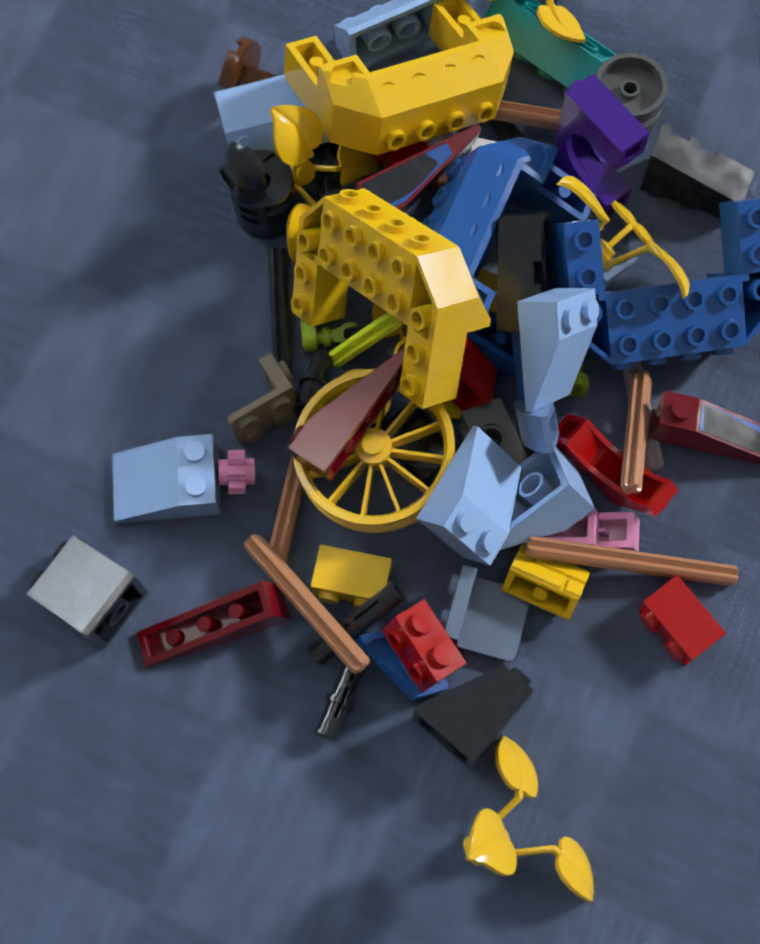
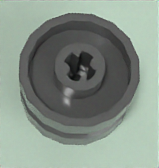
[596,52,668,132]

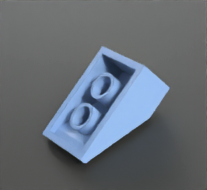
[517,288,599,412]
[416,426,522,566]
[112,434,221,523]
[500,447,595,550]

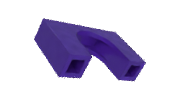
[553,73,650,218]

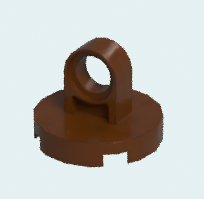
[219,37,276,89]

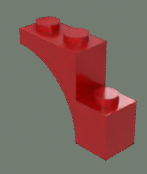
[556,414,679,517]

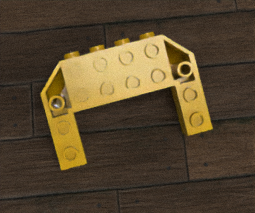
[284,0,514,155]
[291,188,491,409]

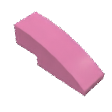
[525,508,640,551]

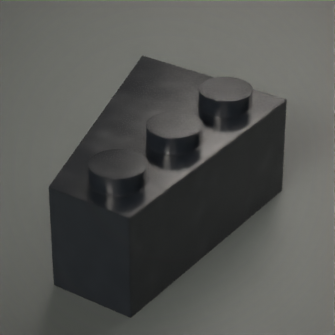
[495,210,556,332]

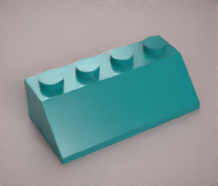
[484,0,617,91]

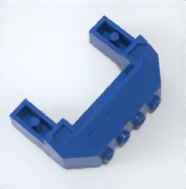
[422,137,597,377]
[552,198,760,370]

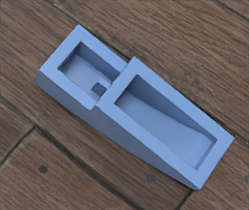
[514,400,559,454]

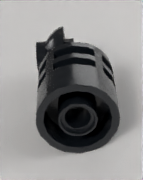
[219,141,297,240]

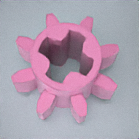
[218,450,255,494]

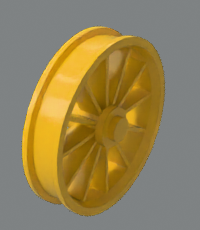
[293,369,456,533]

